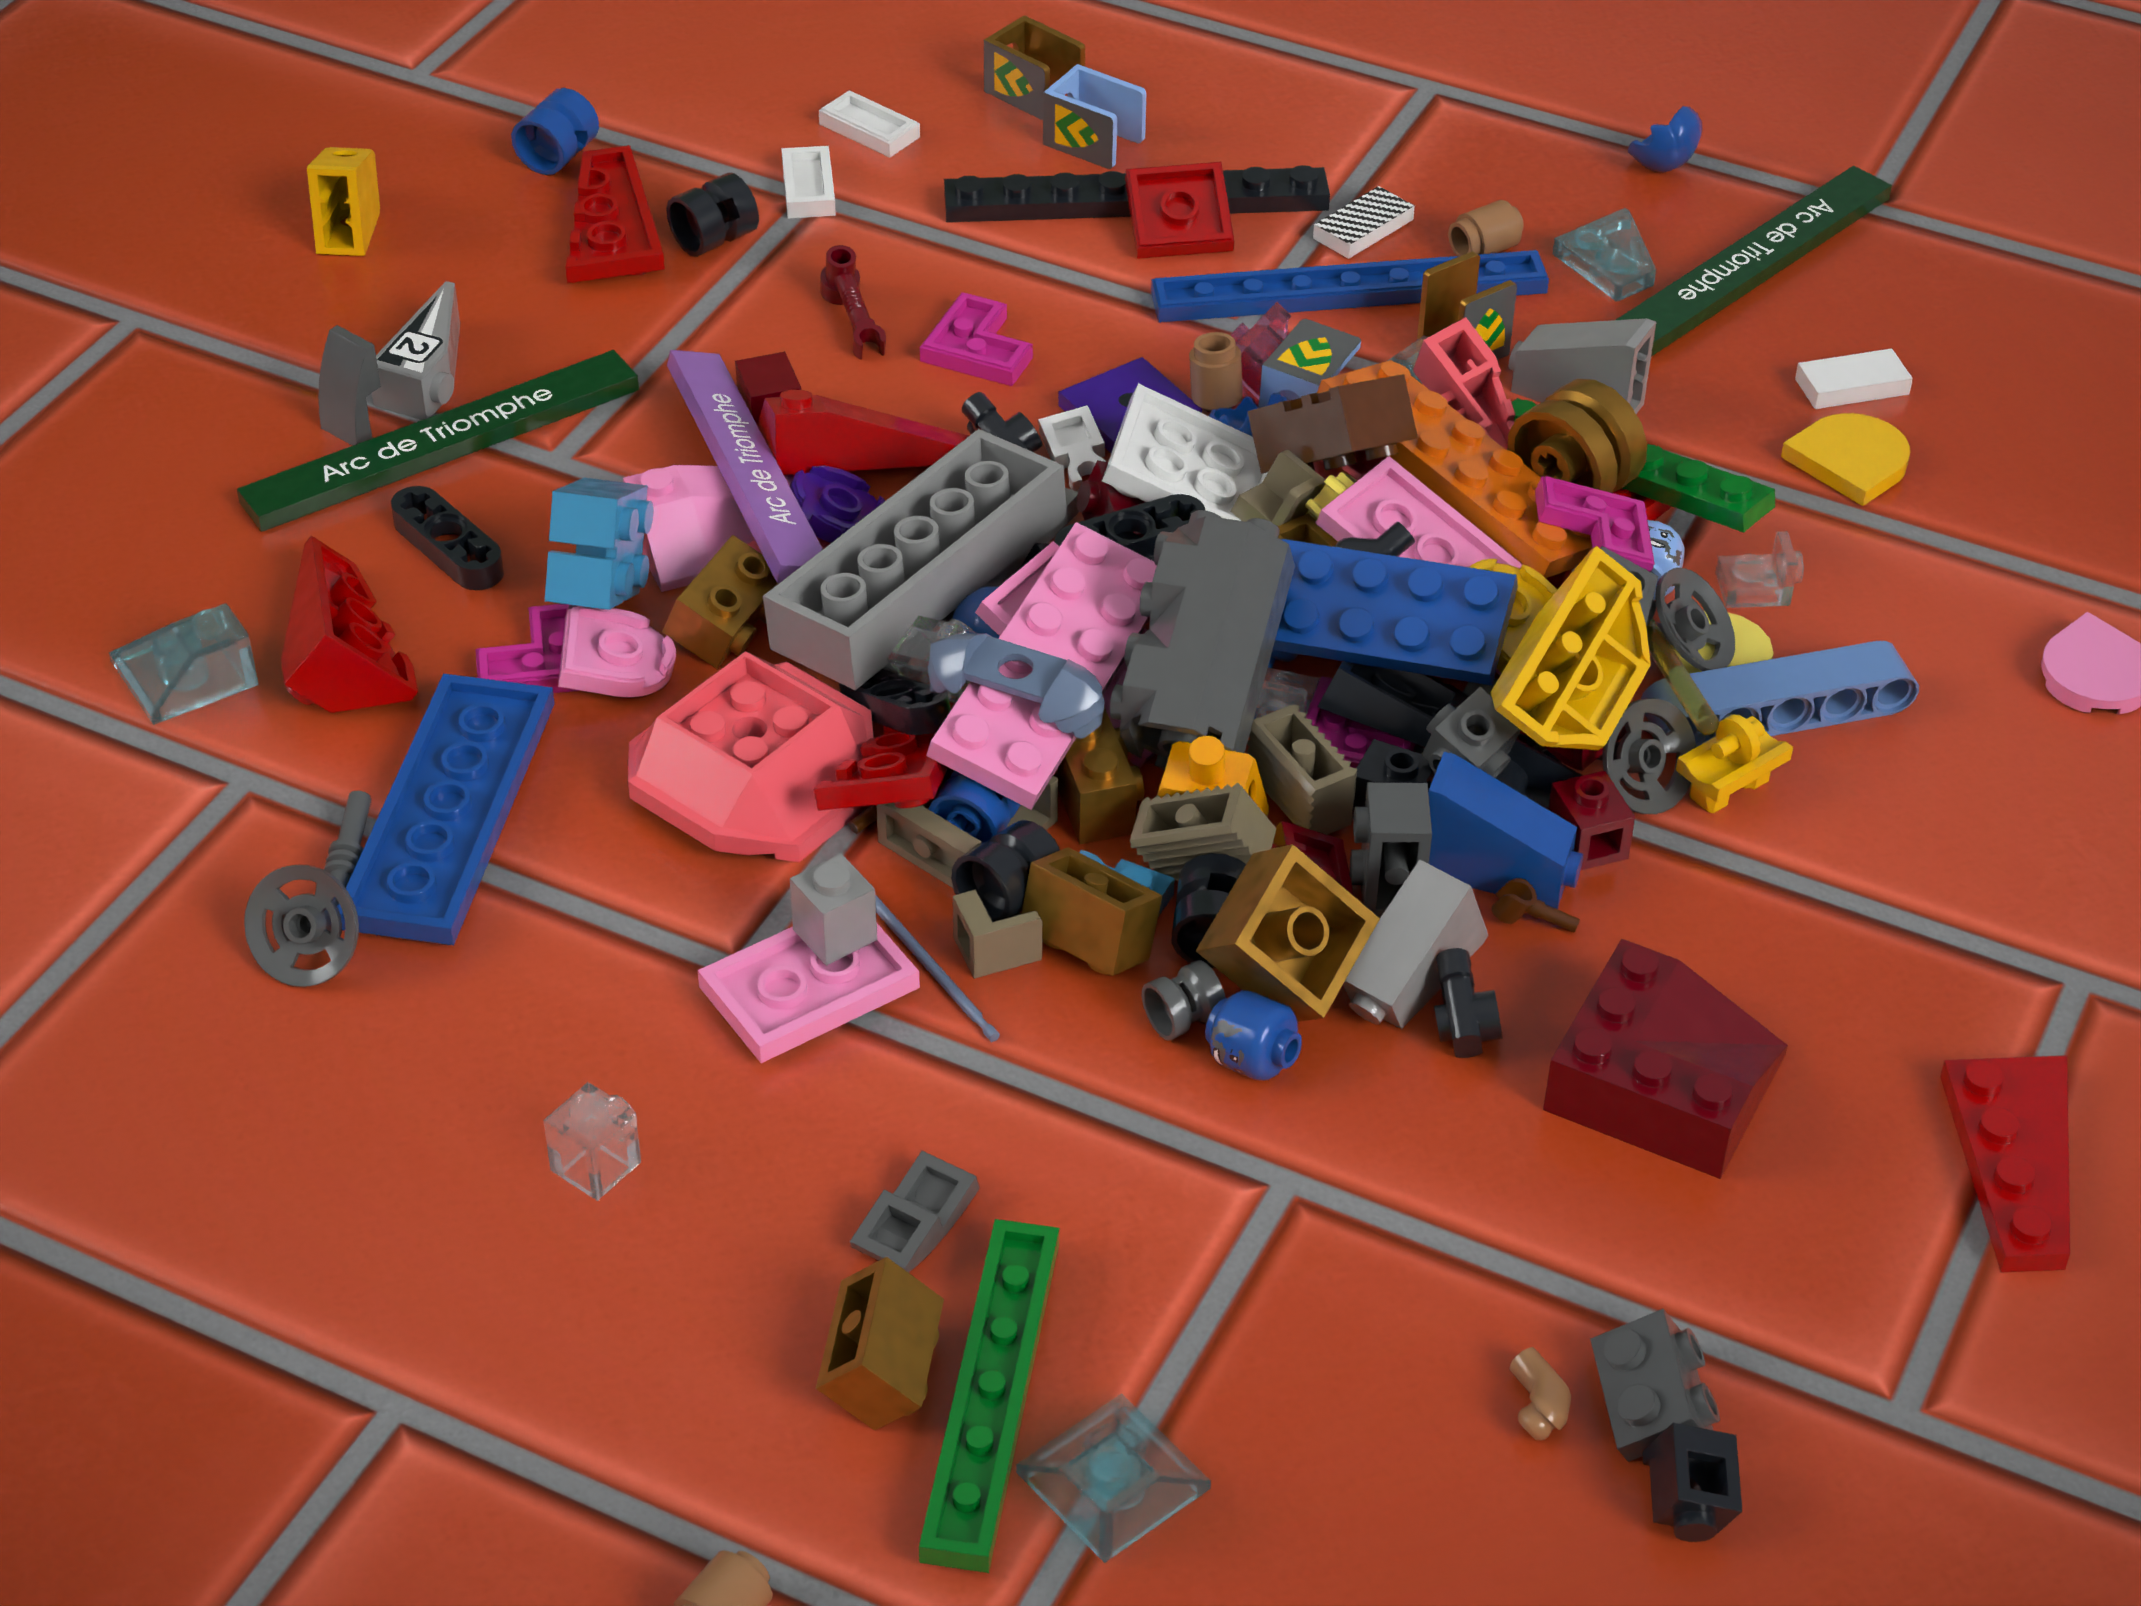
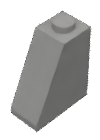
[1509,318,1656,414]
[1343,860,1489,1029]

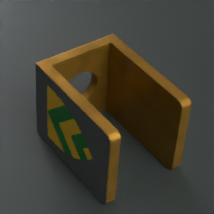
[984,15,1085,120]
[1417,251,1517,360]

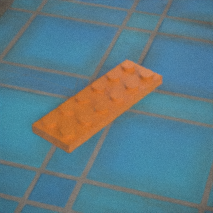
[1317,360,1593,578]

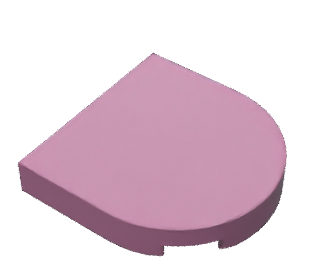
[558,605,676,697]
[2041,612,2141,714]

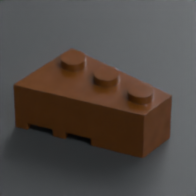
[1247,374,1418,474]

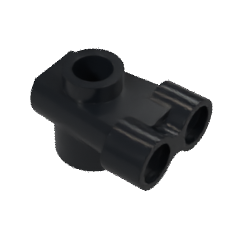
[962,392,1043,452]
[1434,948,1503,1058]

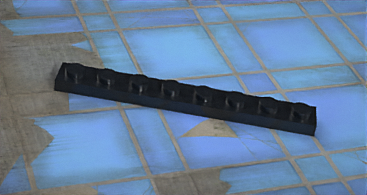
[944,165,1330,223]

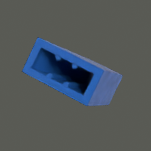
[1428,752,1583,909]

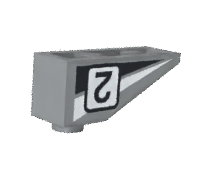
[372,281,460,420]

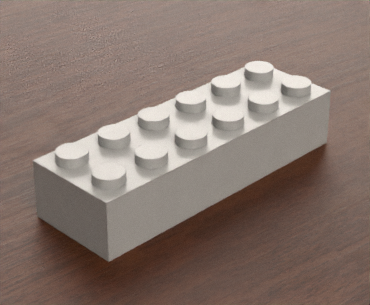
[763,429,1067,690]

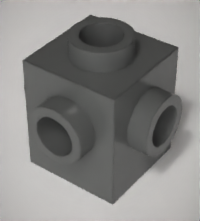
[1422,687,1521,778]

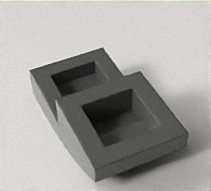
[318,325,381,446]
[850,1151,980,1273]

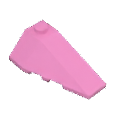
[623,465,795,592]

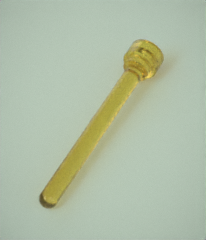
[1646,618,1719,735]

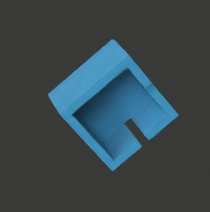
[545,477,654,610]

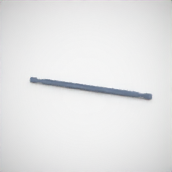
[875,894,1000,1042]

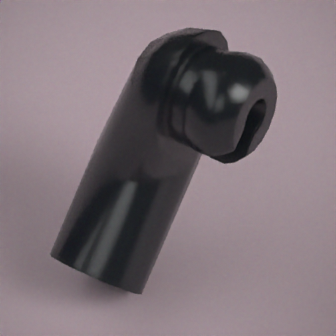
[1334,521,1415,557]

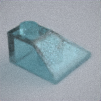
[109,603,259,725]
[1016,1393,1211,1563]

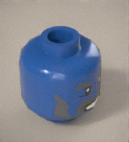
[1205,990,1302,1081]

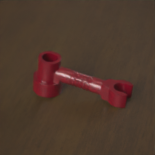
[820,245,886,360]

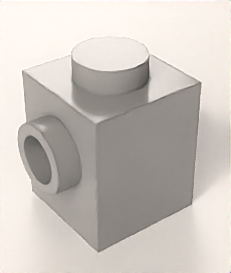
[790,854,877,966]

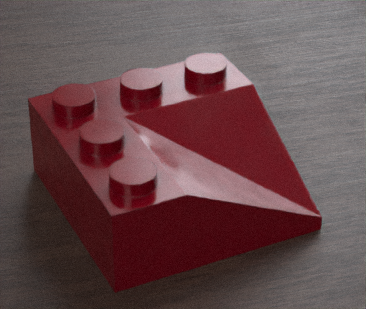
[1543,939,1788,1179]

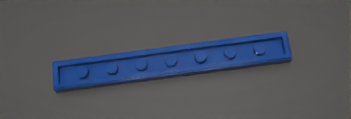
[1151,250,1549,322]

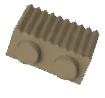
[1246,705,1357,835]
[1130,783,1276,881]

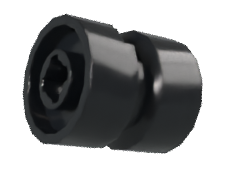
[666,172,759,257]
[951,820,1060,922]
[1171,853,1246,968]

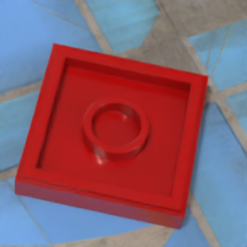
[1125,162,1235,259]

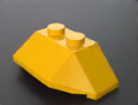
[1490,546,1651,750]

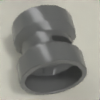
[1142,960,1225,1040]

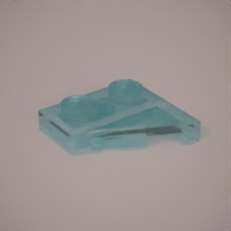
[1553,208,1656,302]

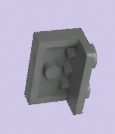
[1590,1309,1720,1462]

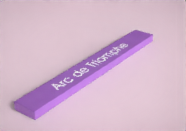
[667,350,823,583]

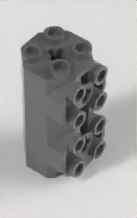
[1110,510,1295,771]

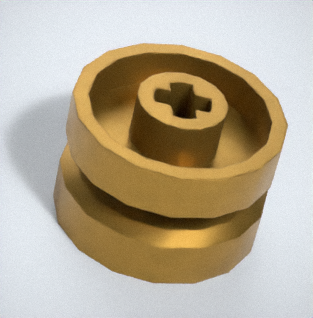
[1507,379,1647,493]

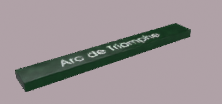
[1616,165,1892,357]
[237,350,639,532]

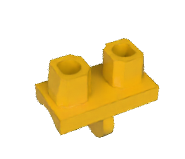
[1676,714,1793,813]

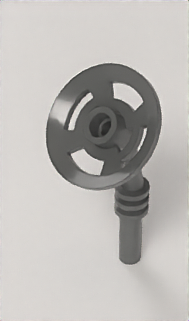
[1646,568,1735,671]
[1519,698,1696,814]
[244,791,372,987]

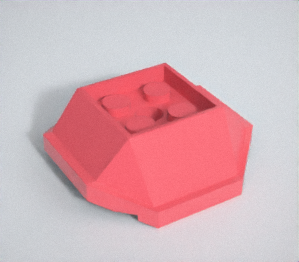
[628,651,873,862]

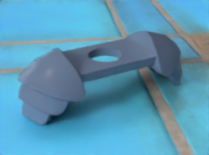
[928,633,1105,738]

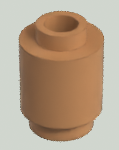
[1448,200,1524,256]
[1189,332,1243,413]
[673,1550,773,1606]

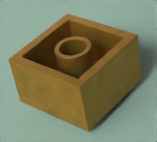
[1196,844,1380,1022]

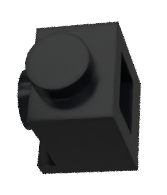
[1642,1423,1742,1542]

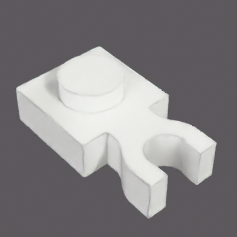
[1038,405,1106,492]

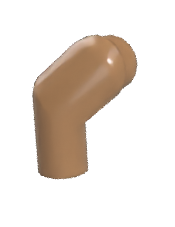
[1509,1347,1571,1441]

